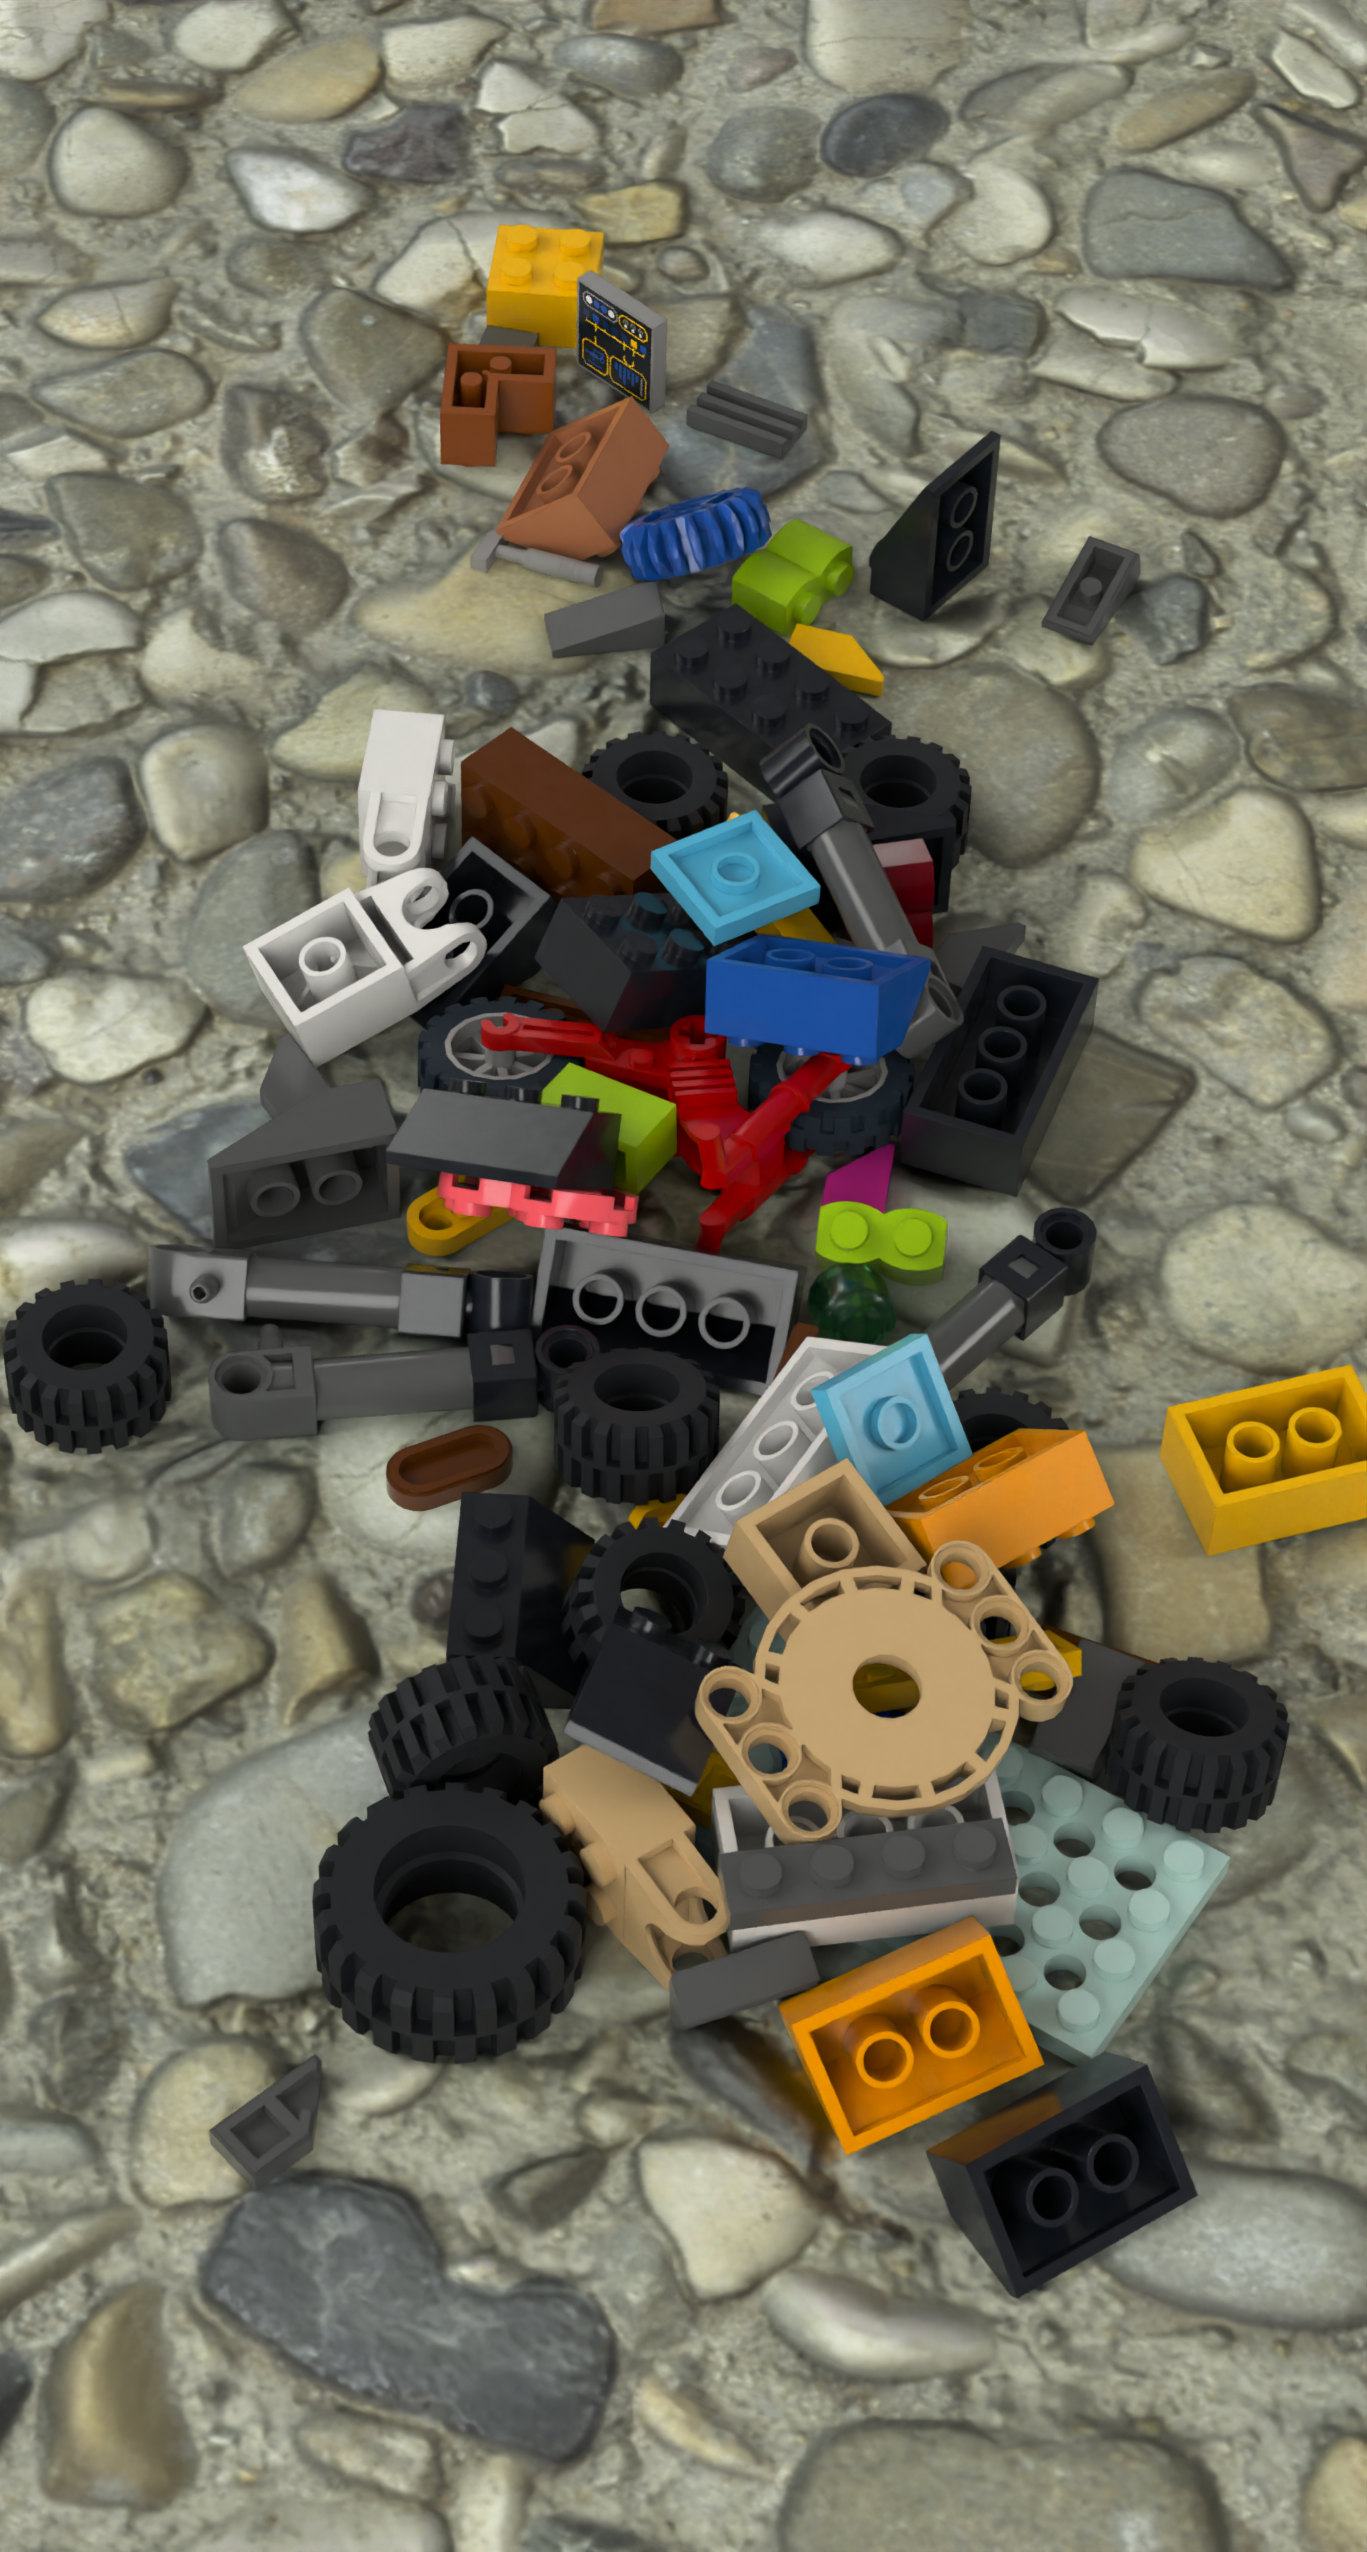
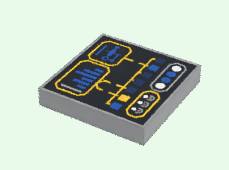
[577,270,667,414]

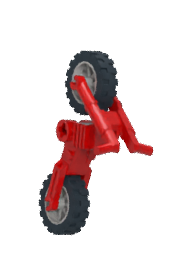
[418,996,915,1250]

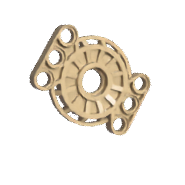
[695,1540,1073,1845]

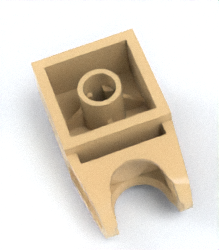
[540,1744,728,1992]

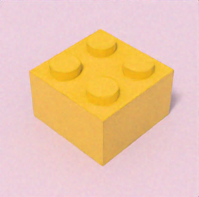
[487,224,604,348]

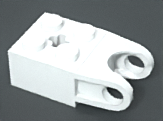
[358,709,456,904]
[242,868,487,1068]

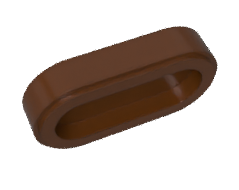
[386,1425,513,1511]

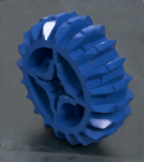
[620,487,772,582]

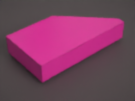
[821,1144,895,1214]

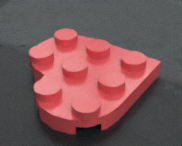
[437,1172,639,1237]

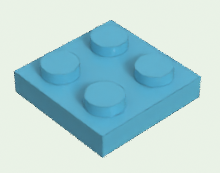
[650,810,821,946]
[810,1333,973,1507]

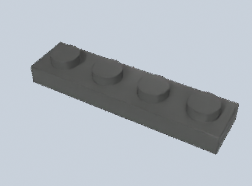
[717,1818,1017,1931]

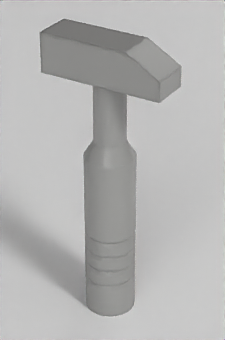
[470,528,604,588]

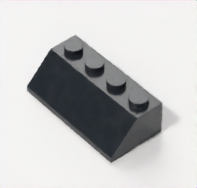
[530,1222,807,1396]

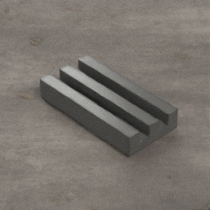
[686,380,808,459]

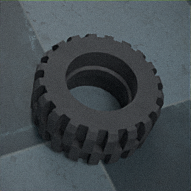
[312,1782,587,2064]

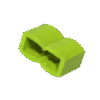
[731,518,855,636]
[815,1201,948,1286]

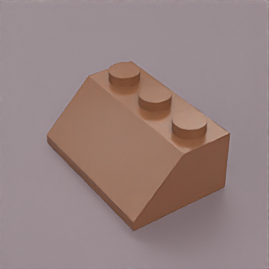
[495,396,670,561]

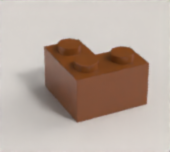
[440,343,557,467]

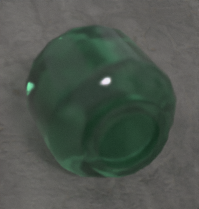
[807,1262,897,1346]

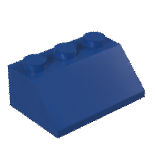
[705,933,931,1065]

